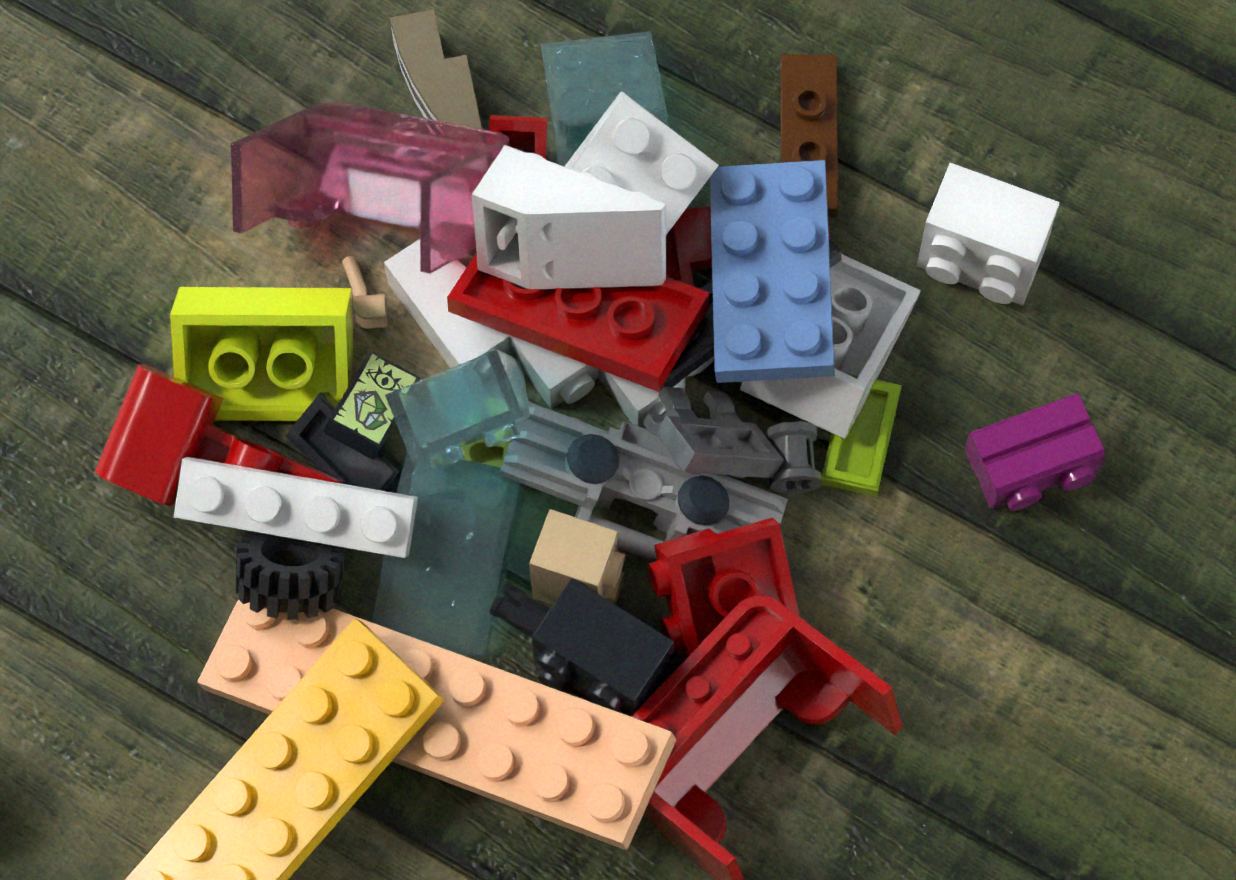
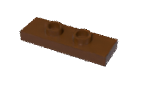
[780,54,838,217]

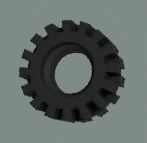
[235,532,345,620]

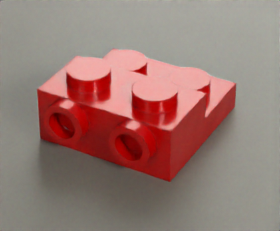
[647,517,800,660]

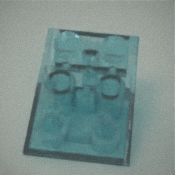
[541,31,669,167]

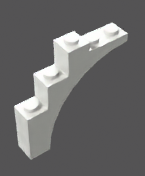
[384,231,714,428]

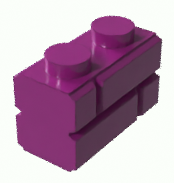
[965,393,1105,511]

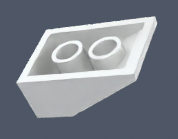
[740,254,921,439]

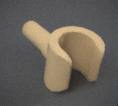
[342,256,388,329]

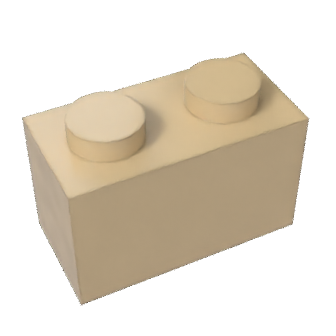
[529,509,626,605]

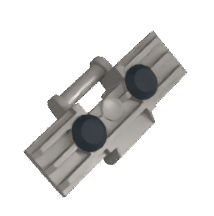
[499,400,788,562]

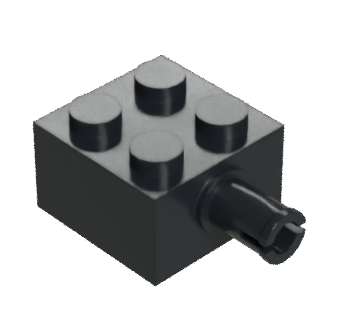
[489,578,674,717]

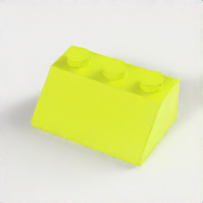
[170,287,353,421]

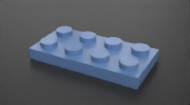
[710,160,835,383]

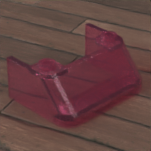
[231,102,509,274]

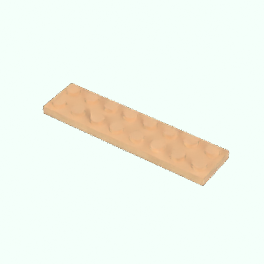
[197,599,676,851]

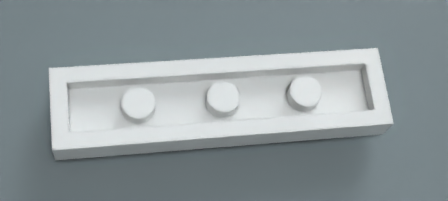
[174,457,418,558]

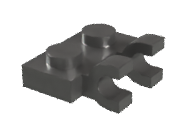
[643,386,784,478]

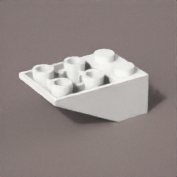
[472,145,666,289]

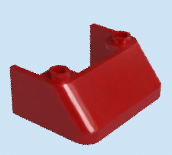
[632,595,903,880]

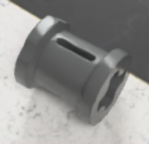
[766,421,822,494]

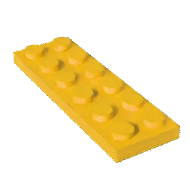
[125,618,446,880]

